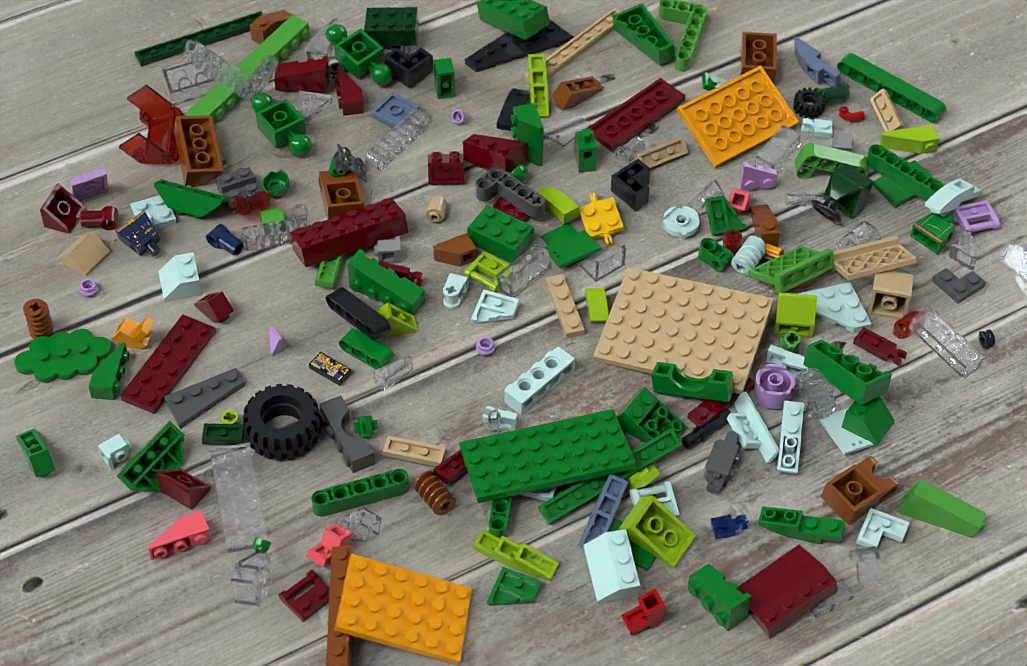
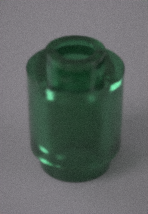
[823,85,850,106]

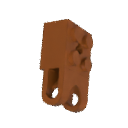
[319,170,365,219]
[821,456,900,525]

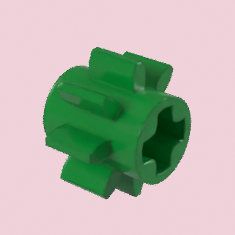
[353,415,378,437]

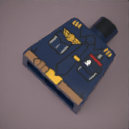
[116,210,161,257]

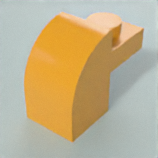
[112,316,154,349]

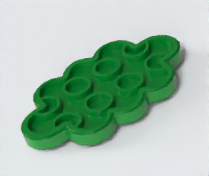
[14,329,112,383]

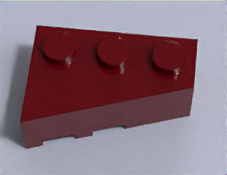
[274,55,330,95]
[463,134,528,173]

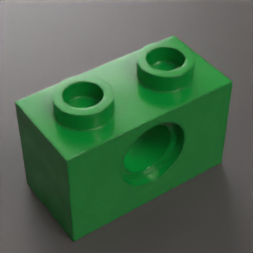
[434,58,455,99]

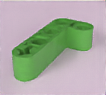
[795,143,869,179]

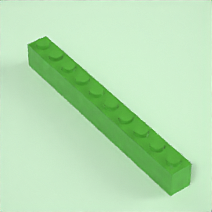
[184,15,310,124]

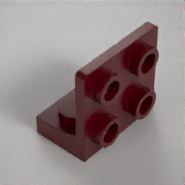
[428,151,464,184]

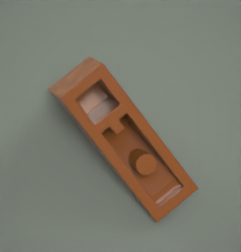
[250,10,295,44]
[551,76,604,109]
[749,204,780,247]

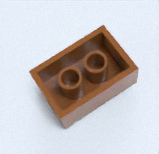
[740,32,777,84]

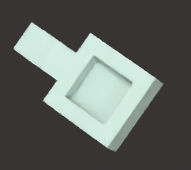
[801,118,832,138]
[483,406,517,431]

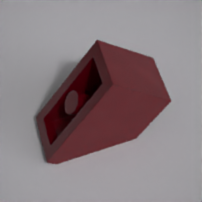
[194,291,234,323]

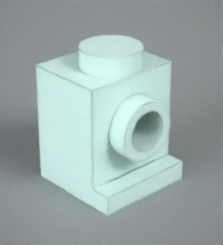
[98,434,132,470]

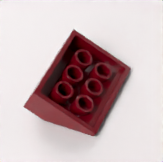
[737,544,838,639]

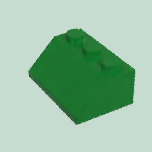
[511,103,544,166]

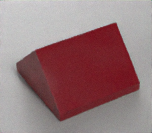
[40,183,85,234]
[157,468,211,510]

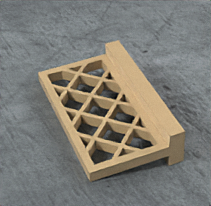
[830,236,917,281]

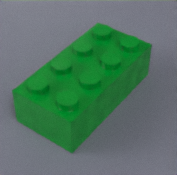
[477,0,550,40]

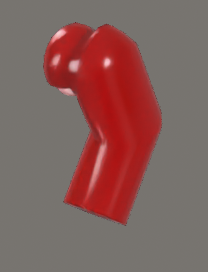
[839,106,865,122]

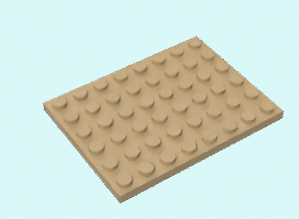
[593,267,774,394]

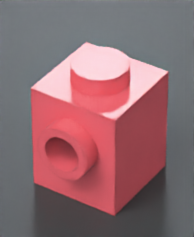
[728,188,753,213]

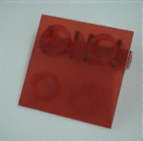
[232,190,271,216]

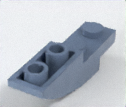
[794,37,841,89]

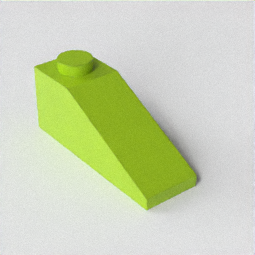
[879,124,940,154]

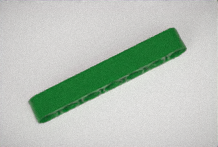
[837,53,946,123]

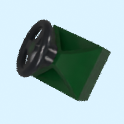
[811,163,874,224]

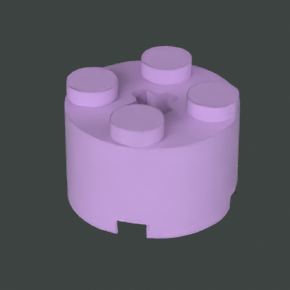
[754,364,795,409]

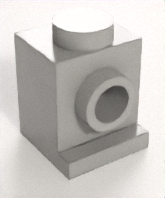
[832,132,852,152]
[374,236,401,263]

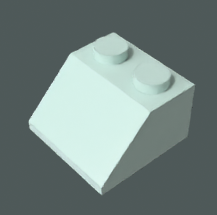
[158,252,202,302]

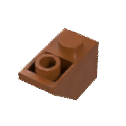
[433,233,477,267]

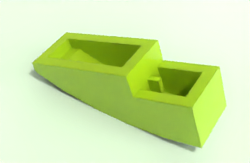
[536,186,579,224]

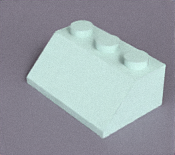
[583,529,640,603]

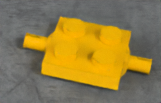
[579,192,624,247]

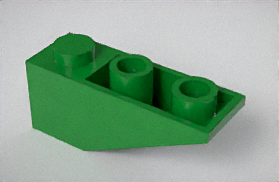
[89,342,130,400]

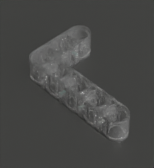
[182,40,278,101]

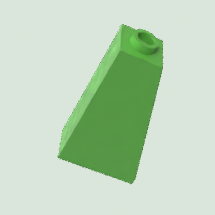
[898,478,986,538]

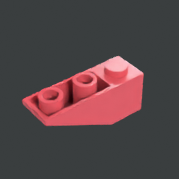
[148,510,211,560]

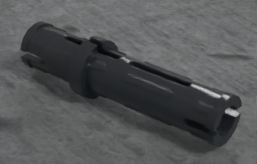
[681,408,731,449]

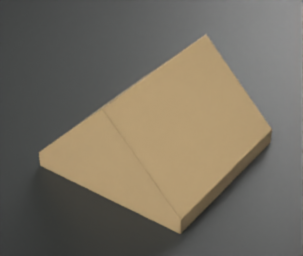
[57,231,110,276]

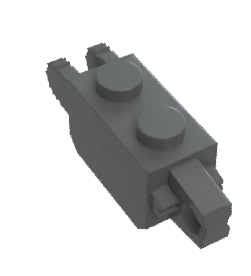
[704,431,741,494]

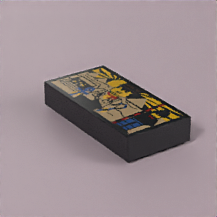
[309,352,351,386]

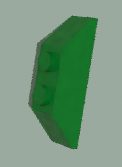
[154,179,229,218]
[116,421,184,493]

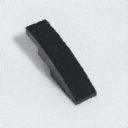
[497,88,529,131]

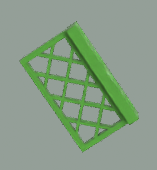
[748,246,834,293]

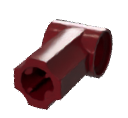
[80,206,119,231]

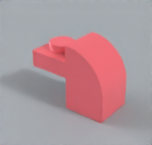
[307,523,353,567]

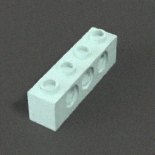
[504,346,575,415]

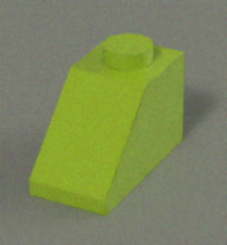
[376,302,418,336]

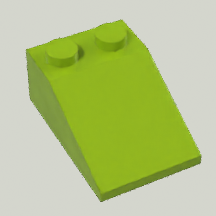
[619,495,696,568]

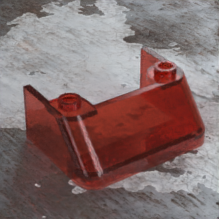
[119,84,184,164]

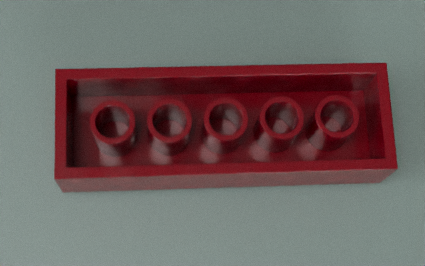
[289,198,409,268]

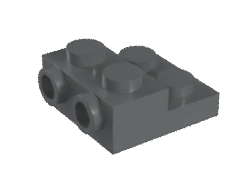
[215,167,264,209]

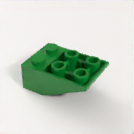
[617,387,687,443]

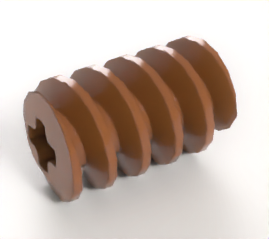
[23,299,54,339]
[414,470,456,515]

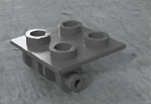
[333,144,367,183]

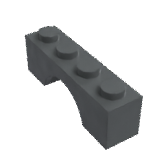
[319,395,375,473]

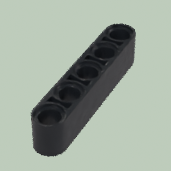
[325,287,391,341]

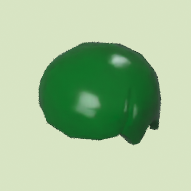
[507,163,528,183]
[261,169,290,197]

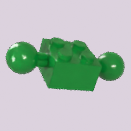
[326,24,393,86]
[251,93,312,157]

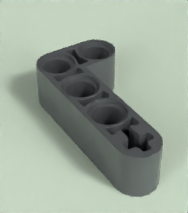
[476,167,545,219]

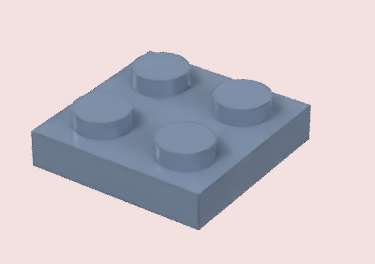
[371,92,420,131]

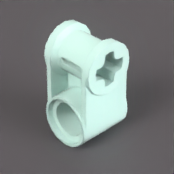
[443,273,469,309]

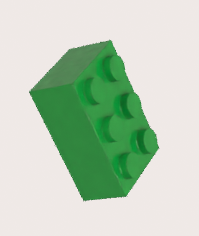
[467,205,534,265]

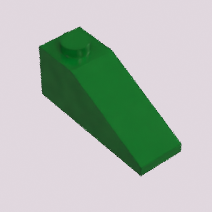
[16,429,55,478]

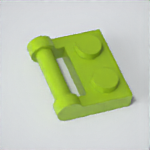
[464,251,514,293]

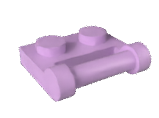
[953,200,1000,236]

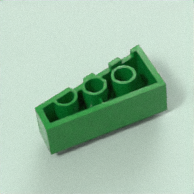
[612,3,675,65]
[347,249,425,315]
[803,340,892,405]

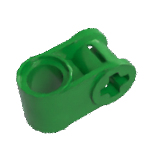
[698,238,734,272]

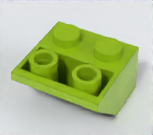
[774,293,817,338]

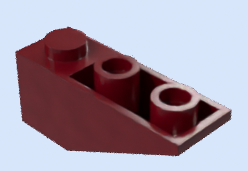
[334,67,364,116]

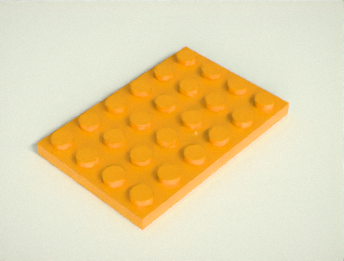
[676,65,799,168]
[334,553,472,665]

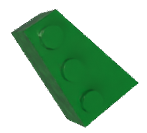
[688,563,751,631]

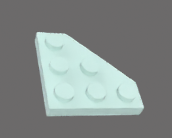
[798,282,872,333]

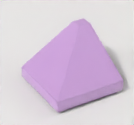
[269,326,283,356]

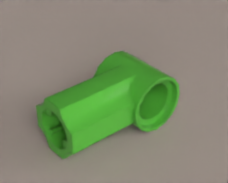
[779,330,801,354]

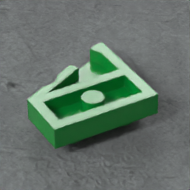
[705,196,747,235]
[487,567,542,606]

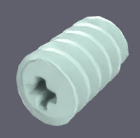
[731,236,765,276]

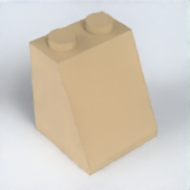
[867,270,913,320]

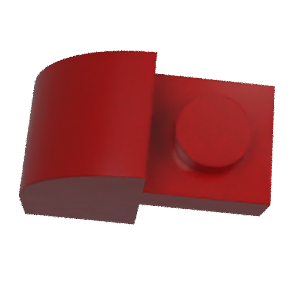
[621,588,667,636]

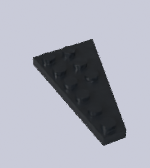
[465,19,574,73]

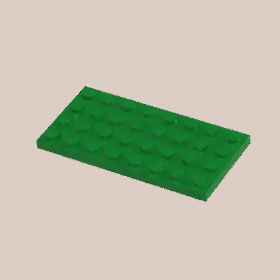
[459,409,636,504]

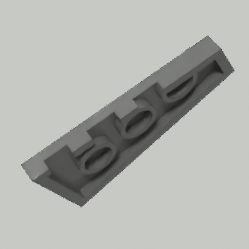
[164,368,245,429]

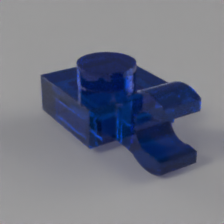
[710,514,748,540]

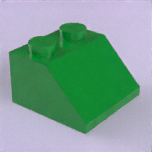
[841,397,895,446]

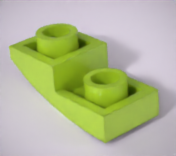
[585,288,609,323]

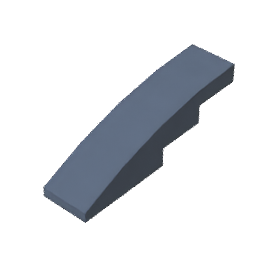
[578,474,628,548]

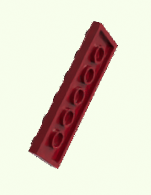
[588,78,686,152]
[120,314,216,414]

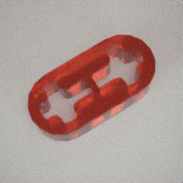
[892,311,925,339]

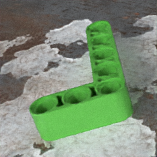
[658,0,707,72]

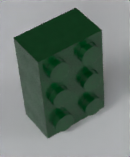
[364,7,419,46]

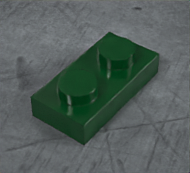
[202,423,244,445]

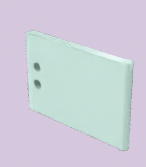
[818,408,874,455]

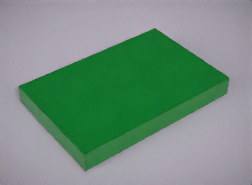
[873,160,930,208]

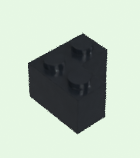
[384,48,434,88]
[611,159,650,210]

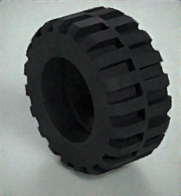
[243,384,321,461]

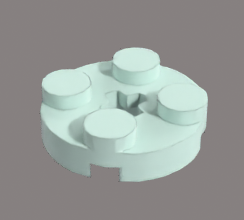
[663,206,699,240]

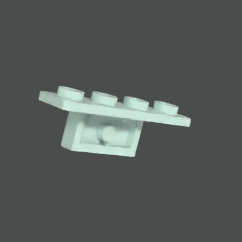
[727,392,780,463]

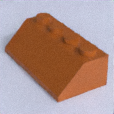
[174,115,223,186]

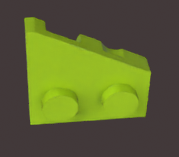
[626,463,660,492]

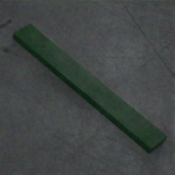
[134,11,263,67]

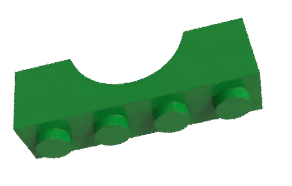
[651,362,734,402]

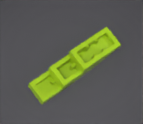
[528,54,549,118]
[471,529,559,581]

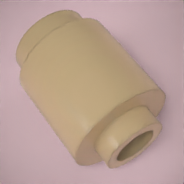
[426,196,447,222]

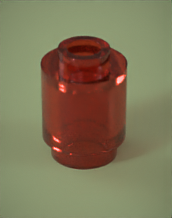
[722,229,742,256]

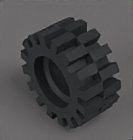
[793,87,826,119]

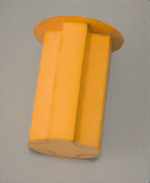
[765,243,785,258]

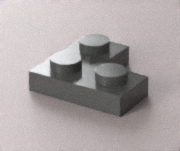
[932,268,986,304]

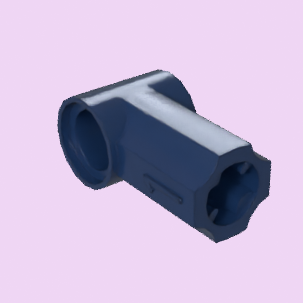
[206,224,244,256]

